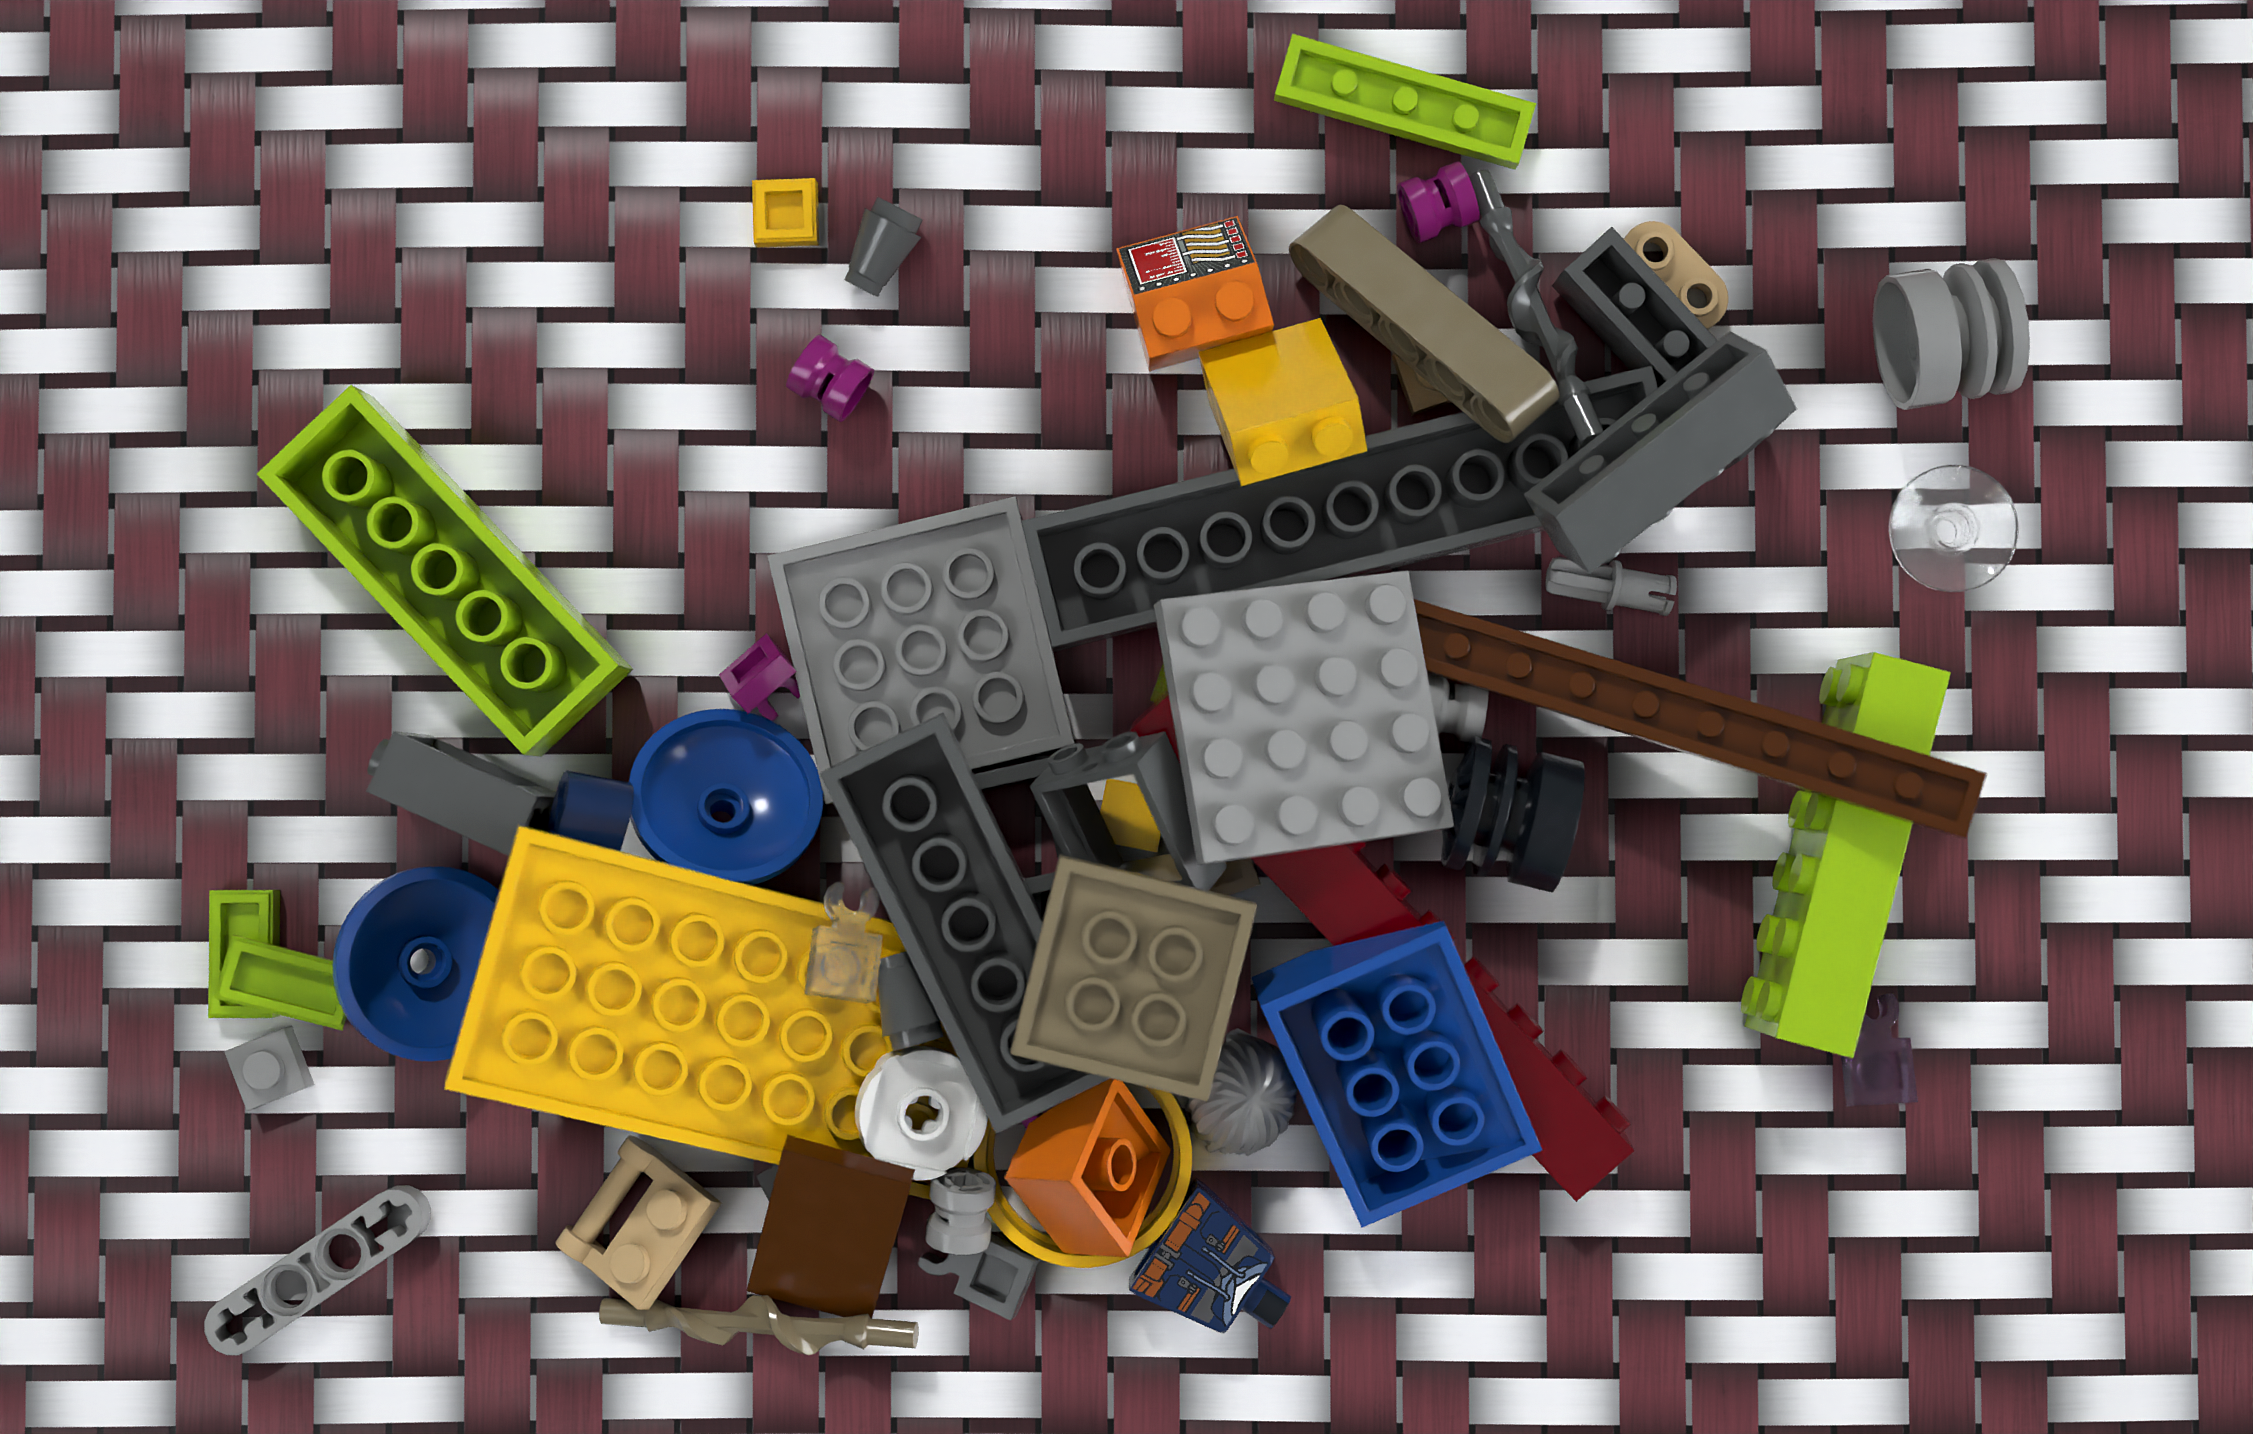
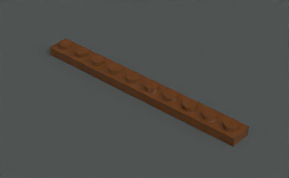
[1414,599,1987,839]

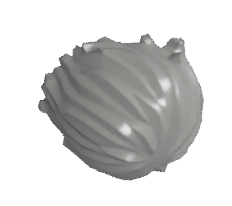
[1185,1028,1298,1156]

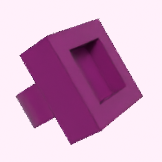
[719,633,800,720]

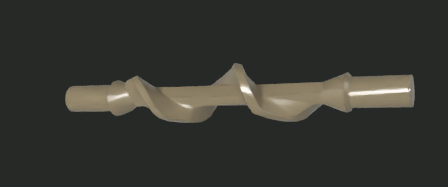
[599,1295,919,1356]

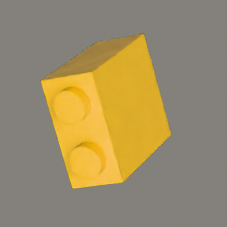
[1198,318,1368,486]

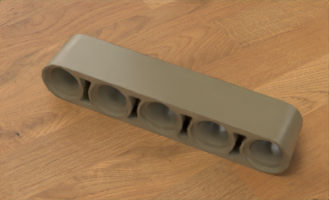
[1289,204,1560,443]

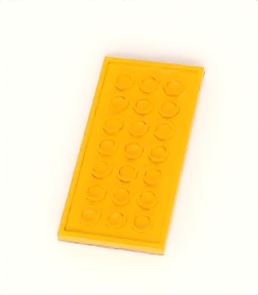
[444,825,970,1200]

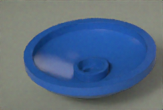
[629,709,823,885]
[333,866,499,1061]

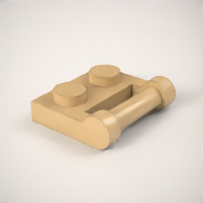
[556,1135,722,1310]

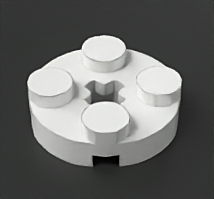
[855,1046,988,1180]

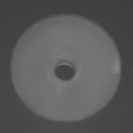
[1889,465,2019,592]

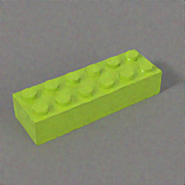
[257,385,633,757]
[1741,652,1951,1058]

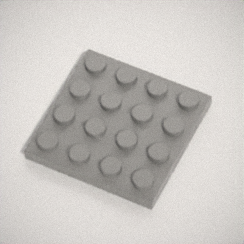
[767,496,1075,804]
[1154,570,1454,866]

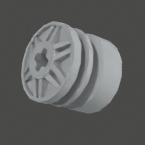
[1872,258,2030,410]

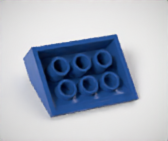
[1251,921,1542,1228]

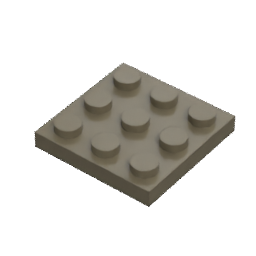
[1011,854,1257,1102]

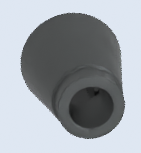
[844,196,923,297]
[875,951,944,1051]

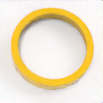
[974,1086,1192,1268]

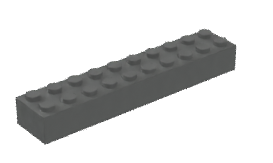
[1021,365,1658,652]

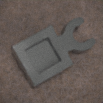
[918,1234,1040,1321]

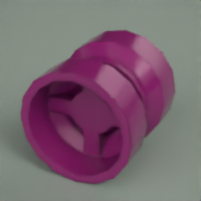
[1397,161,1480,244]
[786,334,874,423]

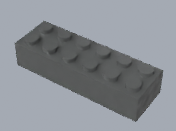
[820,712,1110,1134]

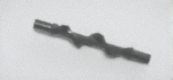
[1469,170,1604,447]

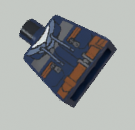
[1129,1178,1291,1333]

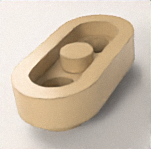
[1623,221,1728,329]

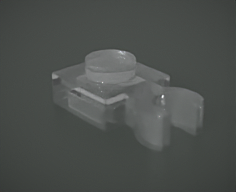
[805,882,883,1003]

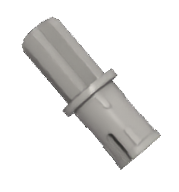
[1545,556,1677,616]

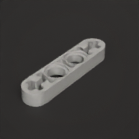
[204,1185,431,1355]

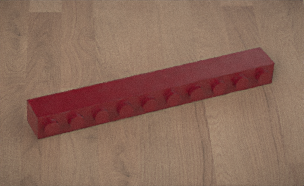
[1130,690,1635,1202]

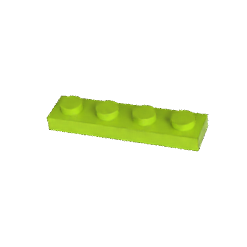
[1274,34,1536,170]

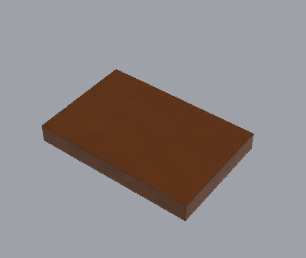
[746,1135,915,1319]

